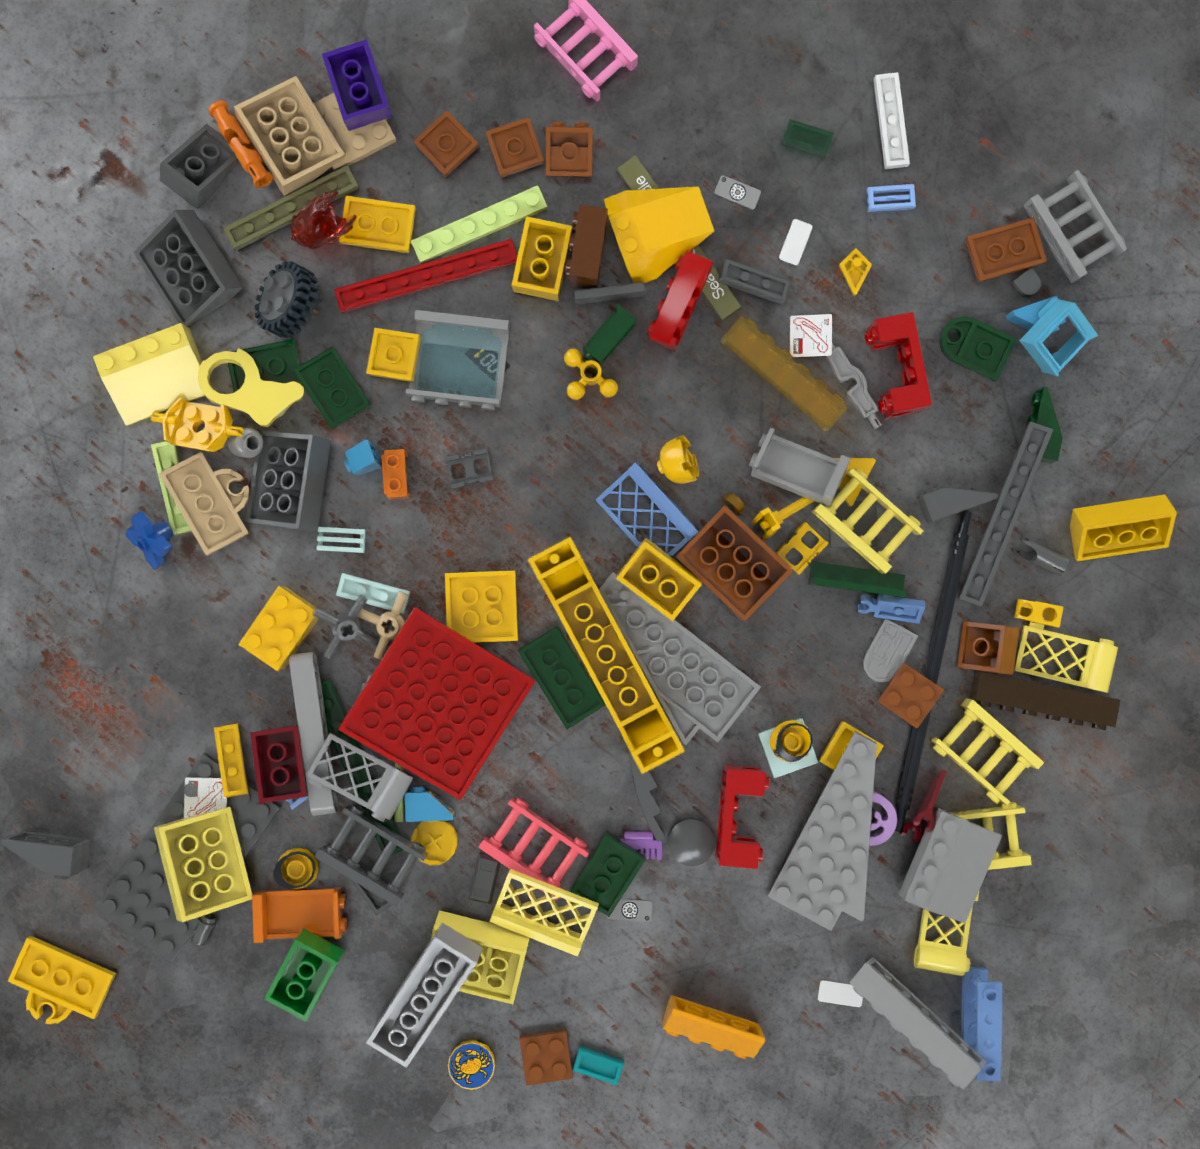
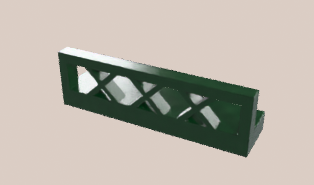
[808,561,907,598]

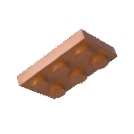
[965,217,1047,283]

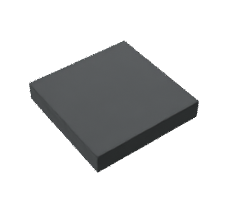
[829,500,878,548]

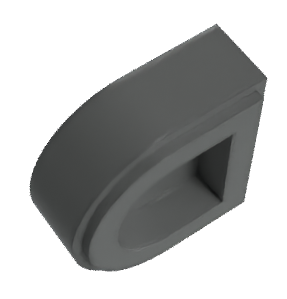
[1011,267,1041,297]

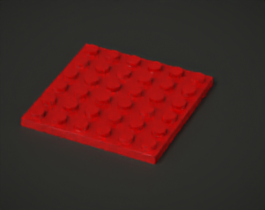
[338,607,535,801]

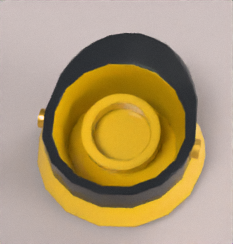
[770,720,813,762]
[273,848,319,890]

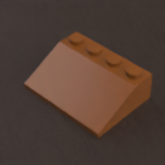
[676,505,794,622]

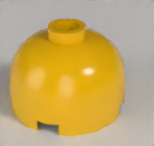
[657,435,699,484]

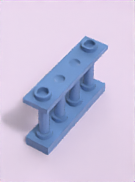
[961,967,1002,1081]

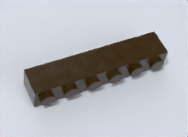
[970,671,1121,730]

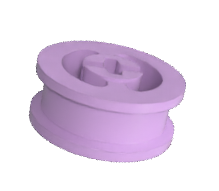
[869,791,897,846]

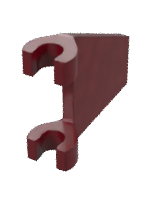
[900,769,946,842]

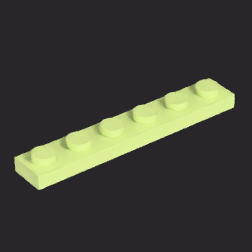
[411,185,548,264]

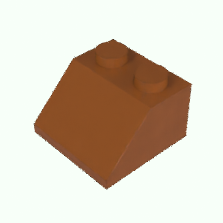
[957,621,1019,675]

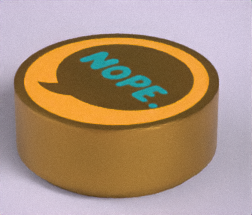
[722,492,745,515]

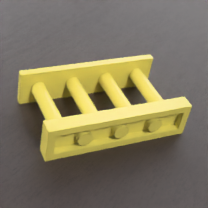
[812,468,923,574]
[930,698,1044,805]
[932,802,1032,870]

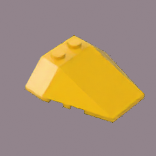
[604,186,715,284]

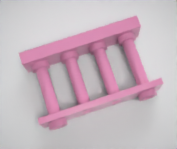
[534,0,638,102]

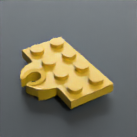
[8,936,116,1024]

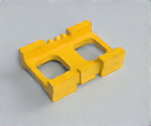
[775,522,828,575]

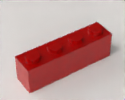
[647,251,713,352]

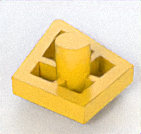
[839,248,872,296]

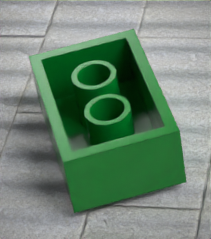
[264,928,345,1022]

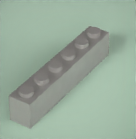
[849,957,987,1090]

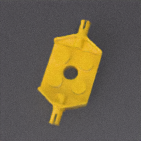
[151,397,244,452]

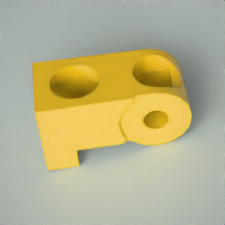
[1014,599,1064,628]

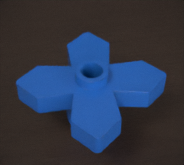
[125,511,174,570]

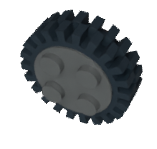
[255,261,319,338]

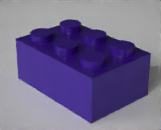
[322,39,393,131]

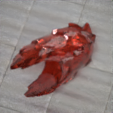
[290,191,357,250]

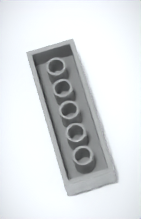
[366,923,483,1068]

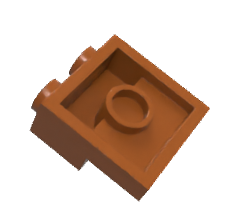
[545,121,593,177]

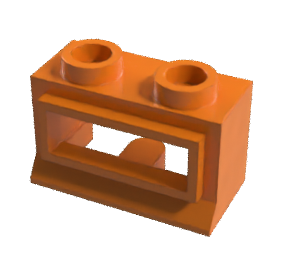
[381,449,411,500]

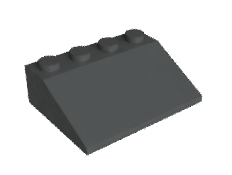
[134,210,243,328]
[245,431,331,532]

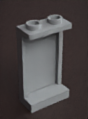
[749,428,850,507]

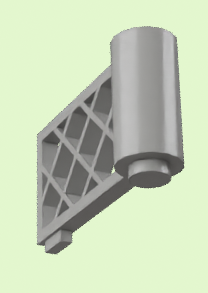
[306,733,414,822]

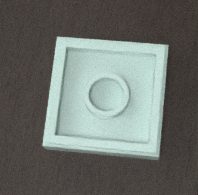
[758,718,818,778]

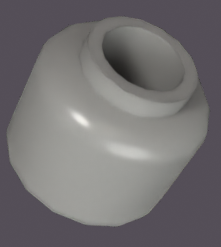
[227,427,263,458]

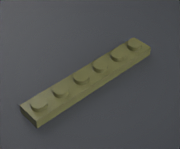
[223,165,359,251]

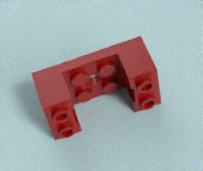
[865,312,932,419]
[715,764,769,869]

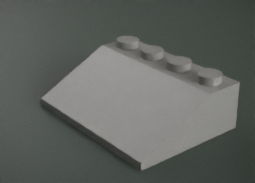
[898,807,1002,923]

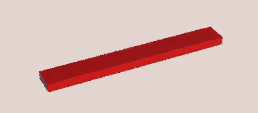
[334,238,517,313]

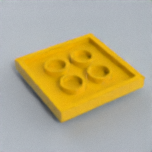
[445,570,518,642]

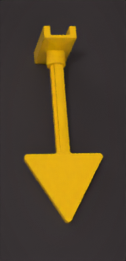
[750,458,876,542]

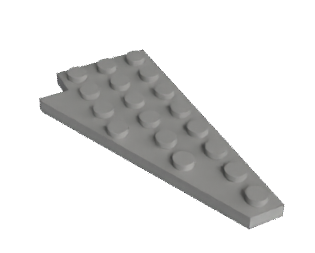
[599,572,761,745]
[768,732,877,931]

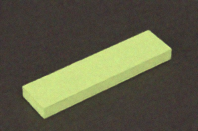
[151,441,192,535]

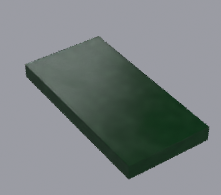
[517,626,606,729]

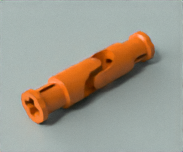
[208,100,273,188]

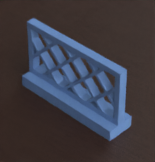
[595,462,700,556]

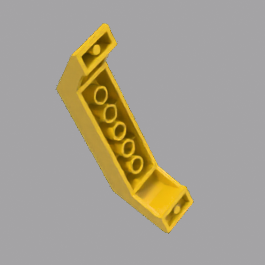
[528,537,685,774]

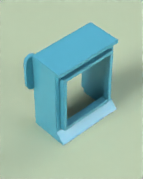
[1019,298,1098,377]

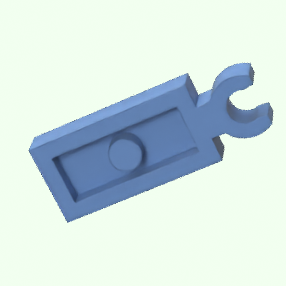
[858,594,925,624]

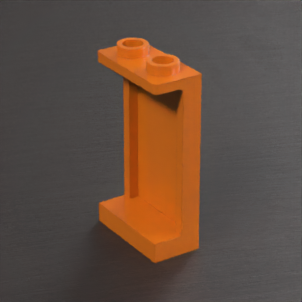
[252,887,347,943]

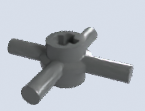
[312,595,378,659]

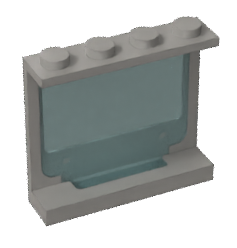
[406,310,510,410]

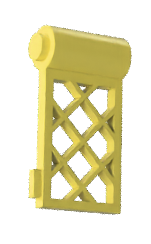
[1014,622,1118,693]
[914,892,979,976]

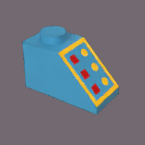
[405,786,456,822]

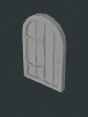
[863,619,918,682]

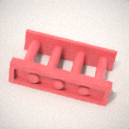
[478,797,589,901]

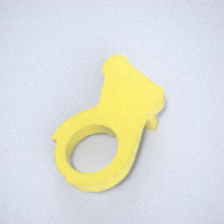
[197,348,304,427]

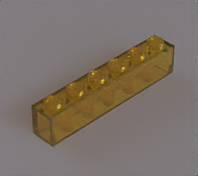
[721,316,848,432]

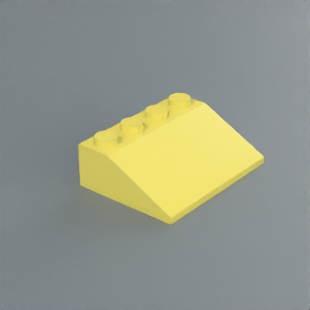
[93,323,212,426]
[154,807,252,922]
[431,910,529,1004]

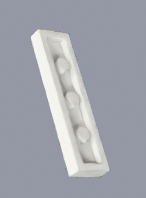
[874,72,910,169]

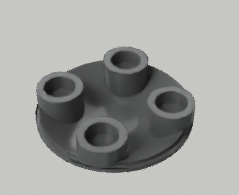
[668,818,715,866]

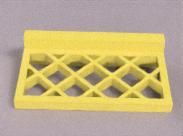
[489,869,599,957]

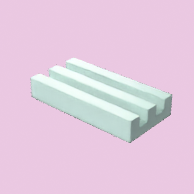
[317,527,366,553]

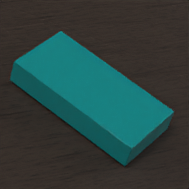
[572,1046,624,1085]

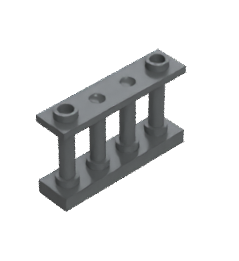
[315,804,429,906]

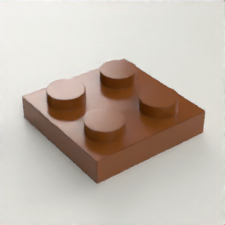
[413,110,479,178]
[485,117,544,178]
[878,663,945,729]
[519,1029,573,1086]

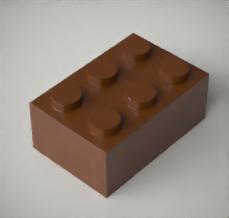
[565,205,608,289]

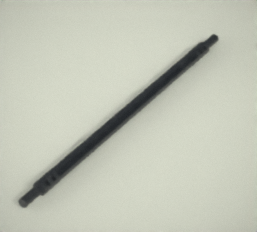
[895,511,972,832]

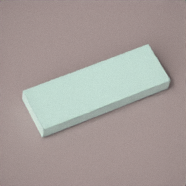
[336,573,410,614]

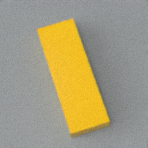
[214,723,249,798]

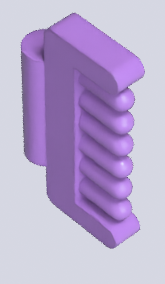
[619,831,662,860]

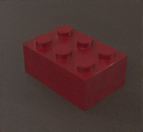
[250,725,308,804]

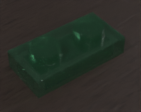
[782,119,834,158]

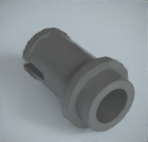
[191,914,216,946]

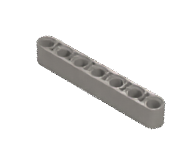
[289,651,338,816]

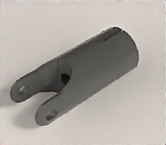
[1012,536,1070,576]

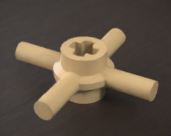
[358,591,408,660]

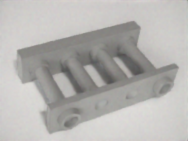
[1023,170,1127,284]

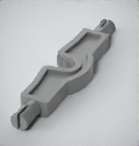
[825,343,883,430]

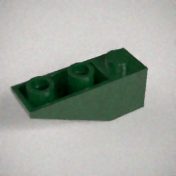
[1026,387,1063,464]

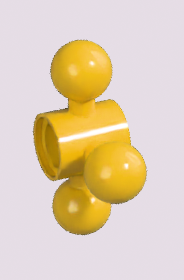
[564,349,618,400]

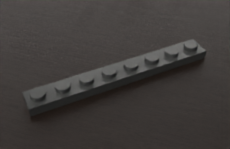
[958,421,1054,607]

